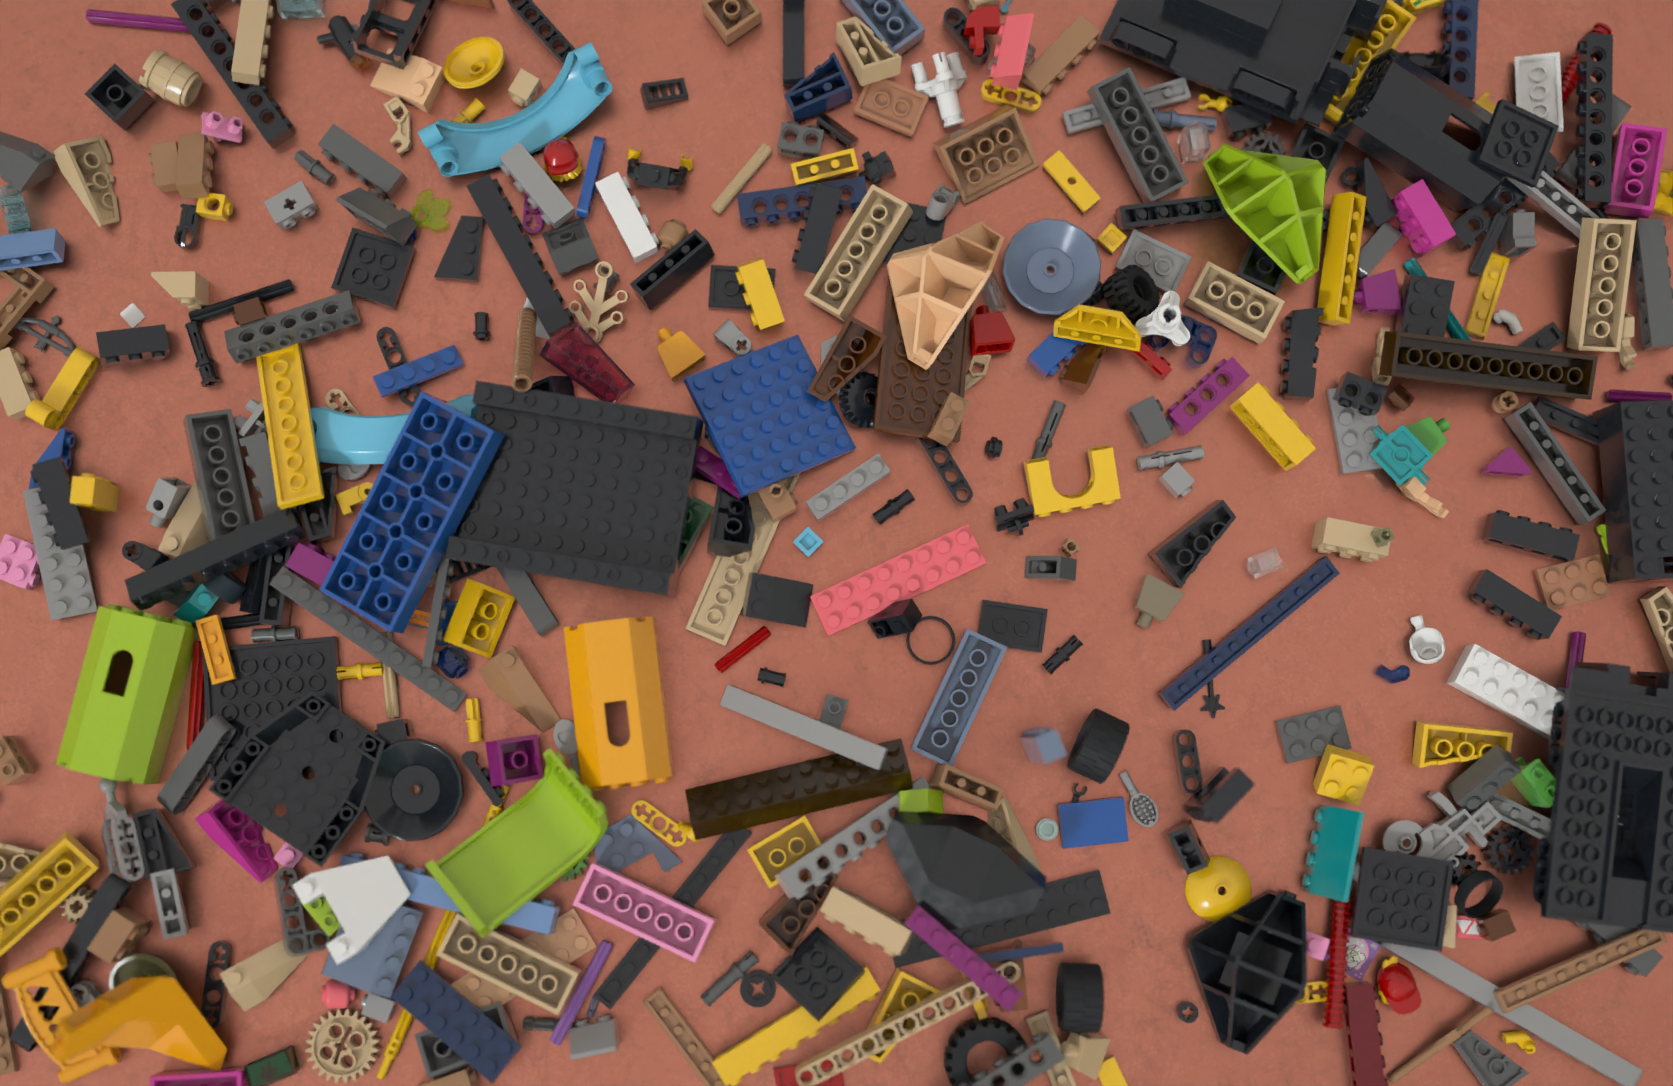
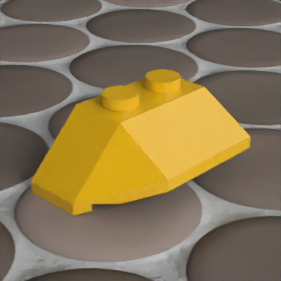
[1053,305,1142,352]

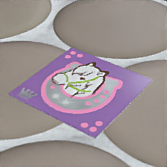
[1324,926,1381,982]

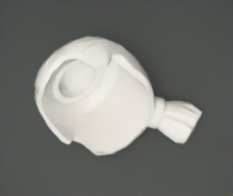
[1409,615,1445,664]

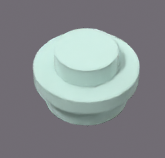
[1036,818,1058,841]

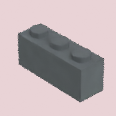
[1448,744,1521,813]

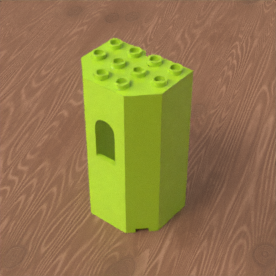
[56,603,199,785]

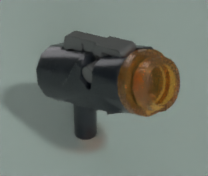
[317,15,371,70]

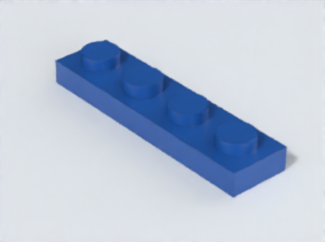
[373,345,463,398]

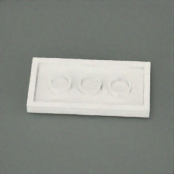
[1515,52,1564,132]

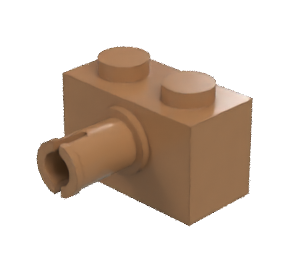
[757,479,798,523]

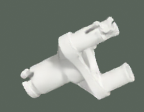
[911,52,968,127]
[1135,291,1190,346]

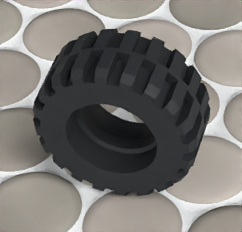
[944,1017,1031,1086]

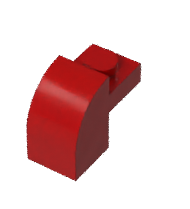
[964,6,1000,56]

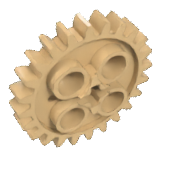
[305,1008,381,1083]

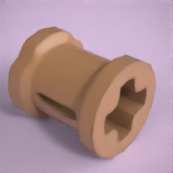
[1492,391,1519,414]

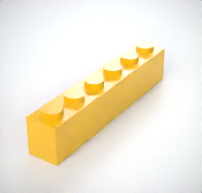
[1317,192,1367,326]

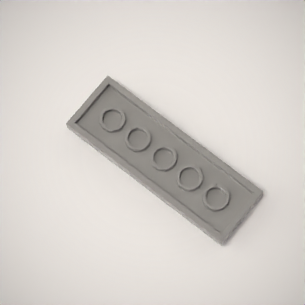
[23,487,98,621]

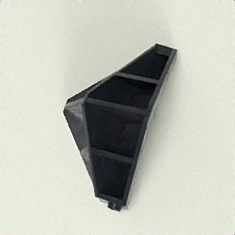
[885,811,1048,931]
[1187,890,1307,1055]

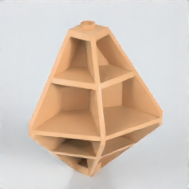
[887,222,1005,370]

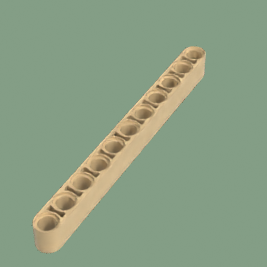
[795,960,1021,1086]

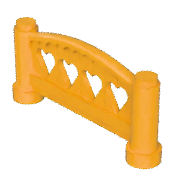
[2,947,122,1083]

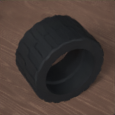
[1067,708,1130,784]
[1056,962,1104,1033]

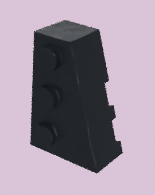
[96,324,170,369]
[299,467,339,545]

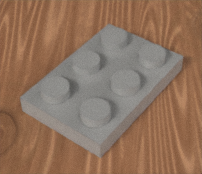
[1114,229,1192,293]

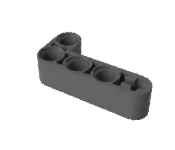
[274,867,331,957]

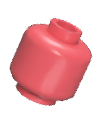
[321,979,355,1009]

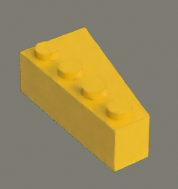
[1412,721,1513,768]

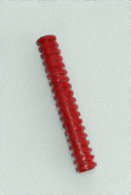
[1561,23,1612,107]
[1322,896,1352,1029]

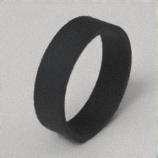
[906,616,955,665]
[1454,870,1503,918]

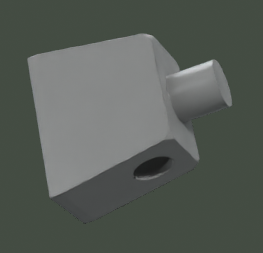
[146,477,192,528]

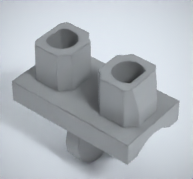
[234,398,267,437]

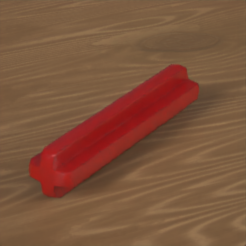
[714,626,771,673]

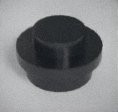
[985,437,1003,458]

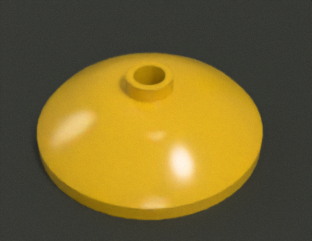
[444,37,505,89]
[1185,856,1252,922]

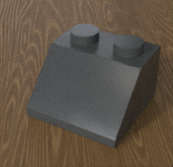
[542,217,599,274]

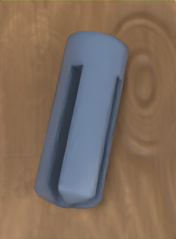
[586,996,599,1018]

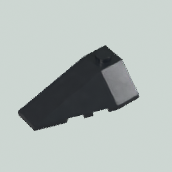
[707,485,755,557]

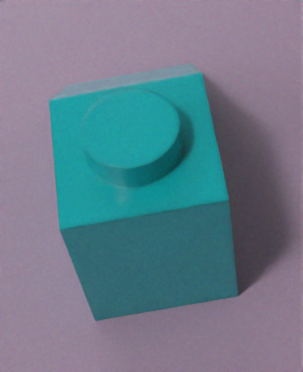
[172,584,219,625]

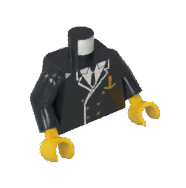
[627,146,693,191]

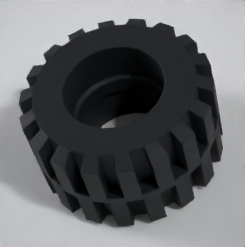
[1103,265,1160,324]

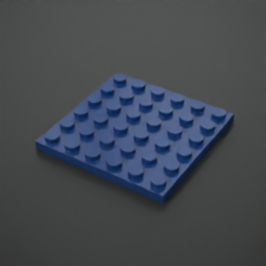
[683,334,856,497]

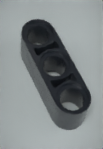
[942,7,990,65]
[1172,730,1203,794]

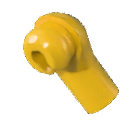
[1502,1031,1536,1054]

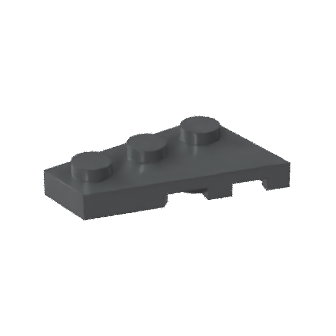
[1451,1030,1529,1086]

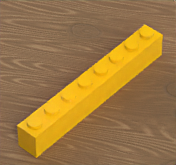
[712,965,880,1086]

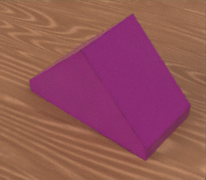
[1480,446,1531,477]

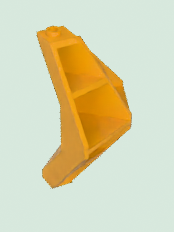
[51,976,227,1070]

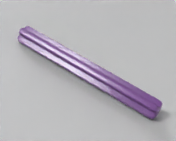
[550,940,613,1046]

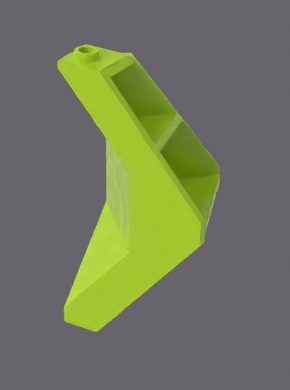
[1203,143,1327,284]

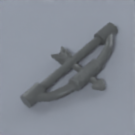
[14,315,75,357]

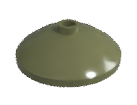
[109,953,177,990]

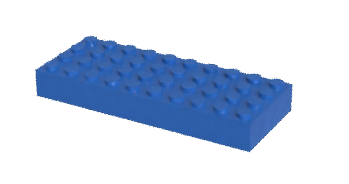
[319,392,505,633]

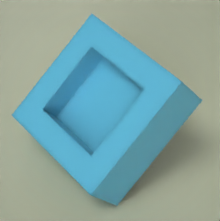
[793,527,824,558]

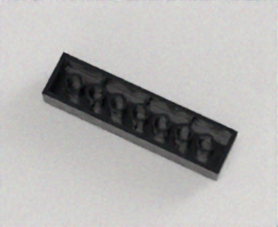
[1235,123,1345,295]

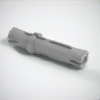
[1137,445,1204,470]

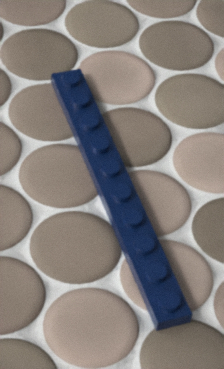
[1159,556,1340,711]

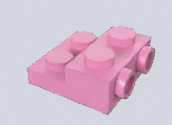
[0,534,40,590]

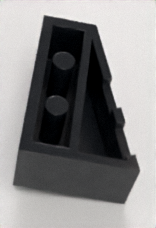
[132,808,196,880]

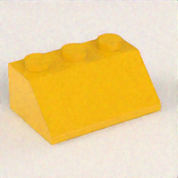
[442,578,515,659]

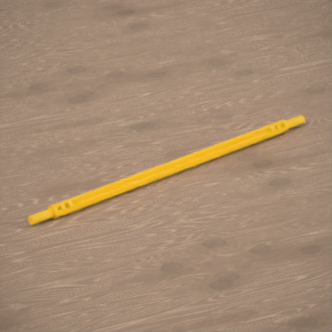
[376,785,510,1080]

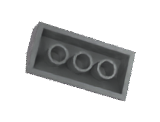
[414,1001,518,1079]

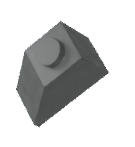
[1025,556,1077,581]

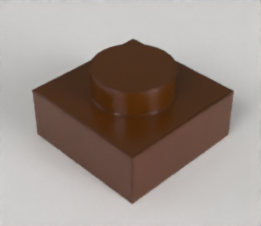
[1388,383,1415,411]

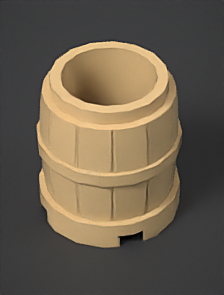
[139,49,203,106]

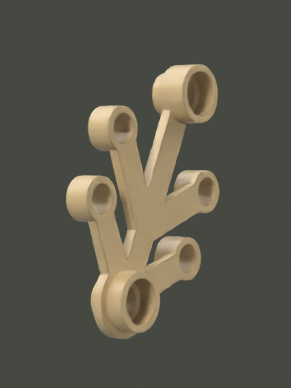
[569,261,629,344]

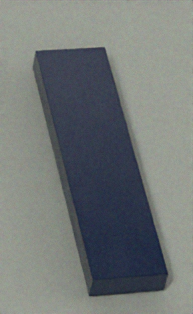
[975,941,1064,963]

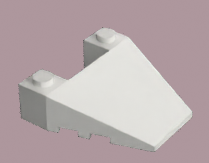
[292,856,411,965]

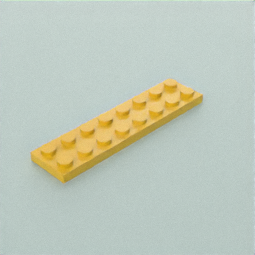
[256,343,324,510]

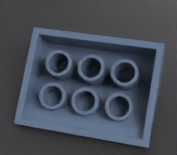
[321,903,423,998]

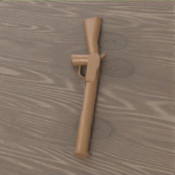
[1388,1006,1492,1084]

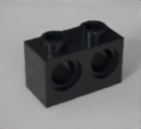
[1333,372,1388,416]

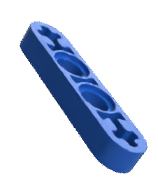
[577,136,606,218]

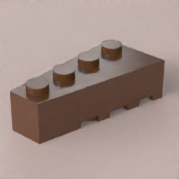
[759,858,839,956]

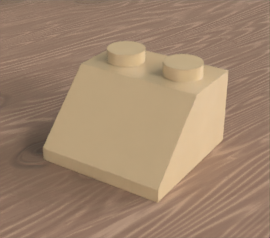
[151,271,209,310]

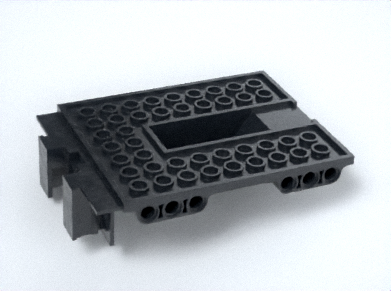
[1098,0,1387,127]
[1533,662,1673,933]

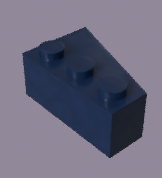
[784,52,853,123]

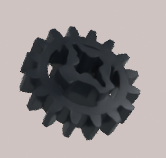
[1483,826,1534,875]

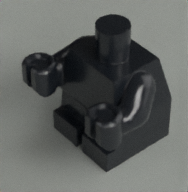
[858,151,897,184]

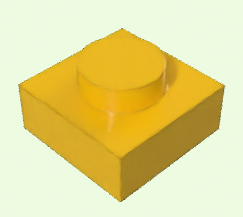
[1096,223,1127,254]

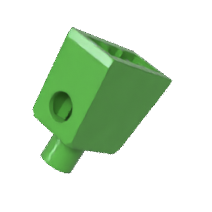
[1406,416,1451,455]

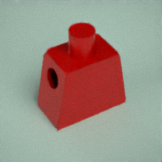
[969,305,1015,356]

